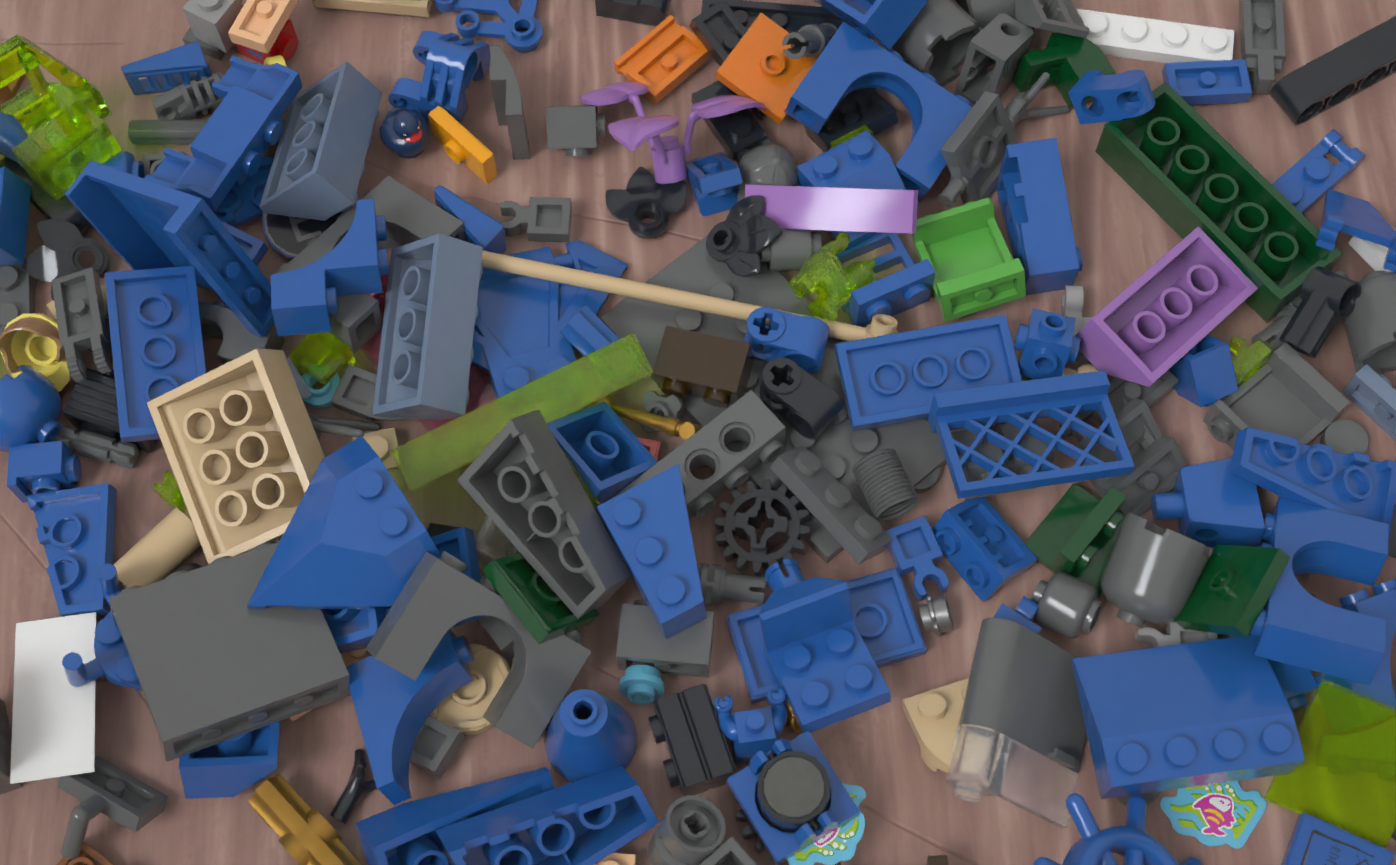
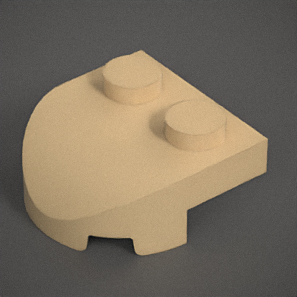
[902,678,1011,781]

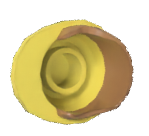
[0,313,72,392]

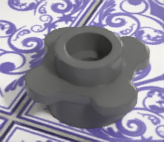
[641,391,684,437]

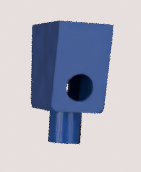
[1151,458,1265,547]

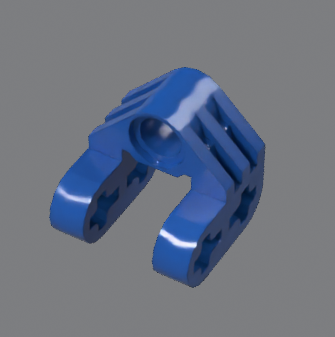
[388,31,490,124]

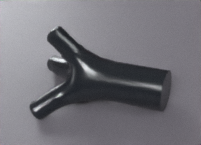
[330,749,377,824]

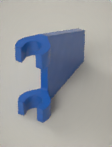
[1315,189,1396,272]

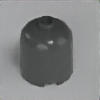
[892,0,982,86]
[1343,271,1396,374]
[1100,512,1214,628]

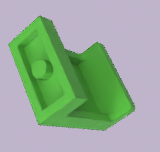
[912,198,1026,322]

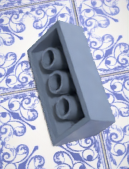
[259,62,382,221]
[372,233,483,420]

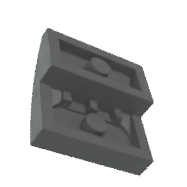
[490,45,530,160]
[1076,398,1188,518]

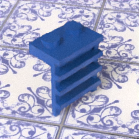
[818,233,936,327]

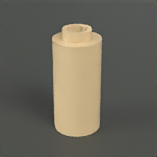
[113,507,201,588]

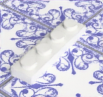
[1076,9,1234,63]

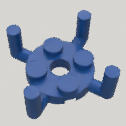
[62,563,142,691]

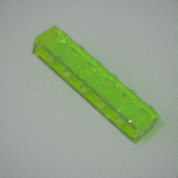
[391,332,653,493]

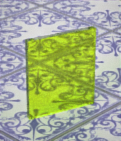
[1265,678,1396,848]

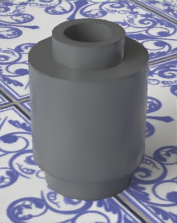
[759,229,822,271]

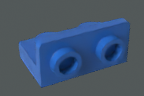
[932,497,1038,602]

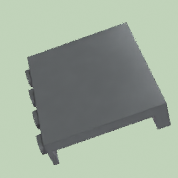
[109,542,349,762]

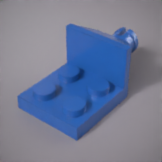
[759,559,891,733]

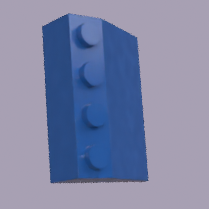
[1071,635,1305,799]

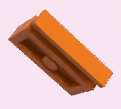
[614,15,711,105]

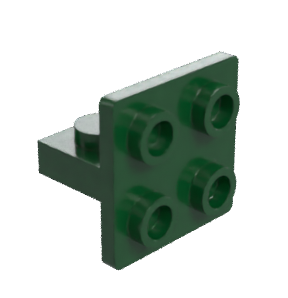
[1025,484,1126,599]

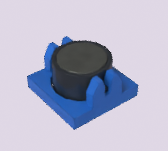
[727,731,860,865]

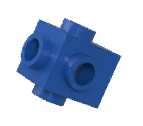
[1014,308,1081,379]

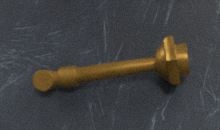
[583,385,701,440]

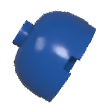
[0,365,62,452]

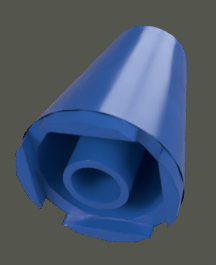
[544,689,637,782]

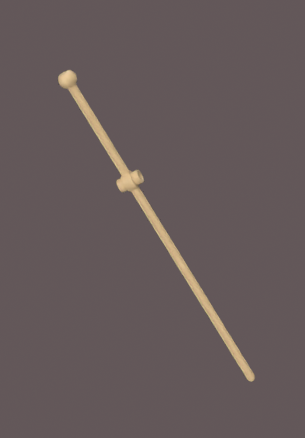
[481,250,1098,379]

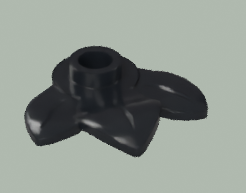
[606,167,687,239]
[706,195,783,277]
[21,219,108,301]

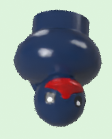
[379,107,430,159]

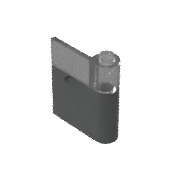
[946,618,1086,828]

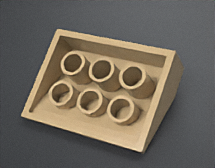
[147,348,325,564]

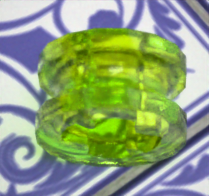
[152,471,185,512]

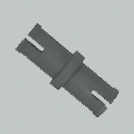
[782,23,838,59]

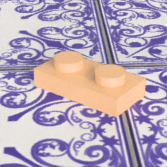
[228,0,298,54]

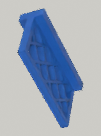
[928,370,1135,498]

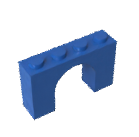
[784,21,972,202]
[1249,497,1389,685]

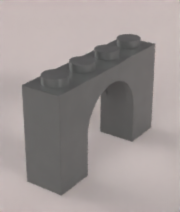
[276,175,466,354]
[366,551,592,749]

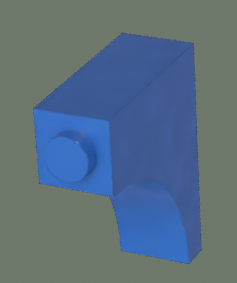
[346,629,474,805]

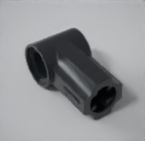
[1279,266,1362,358]

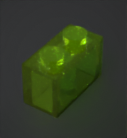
[12,100,122,200]

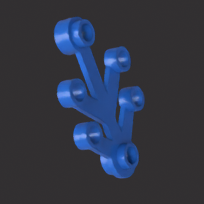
[434,0,543,53]

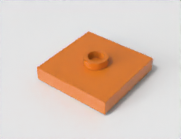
[714,13,820,125]

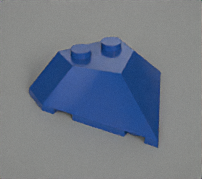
[247,436,441,609]

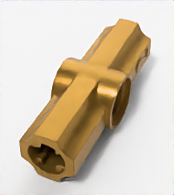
[248,774,363,865]

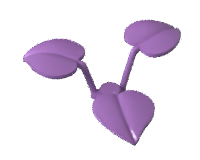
[580,81,765,184]

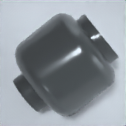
[1031,572,1103,639]

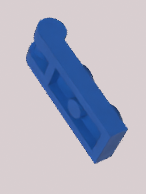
[1272,129,1366,215]

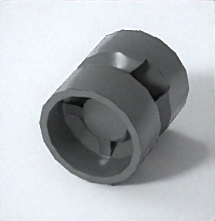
[648,795,726,865]

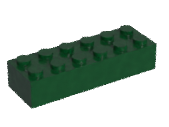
[1095,82,1343,323]

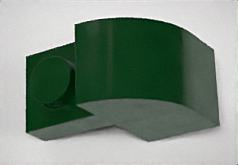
[1013,33,1116,108]

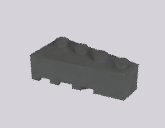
[457,409,632,619]

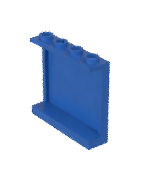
[64,161,274,338]

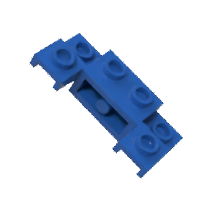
[144,56,303,211]

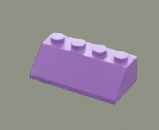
[1075,226,1258,387]

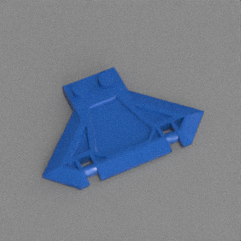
[383,240,628,413]

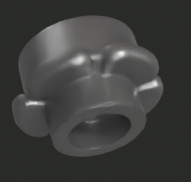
[919,593,954,637]

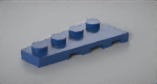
[1229,427,1396,539]

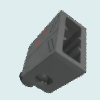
[954,13,1035,105]

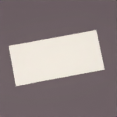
[10,612,96,784]

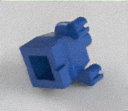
[714,687,788,765]

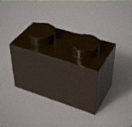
[652,326,755,408]

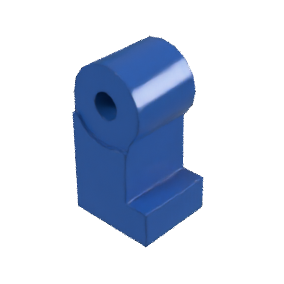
[1068,69,1156,124]

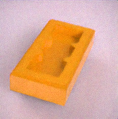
[428,106,497,185]

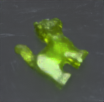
[788,231,876,321]

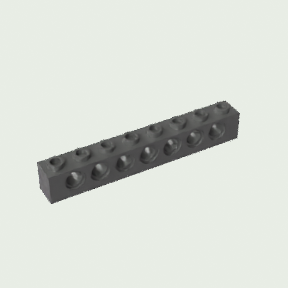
[476,390,786,661]

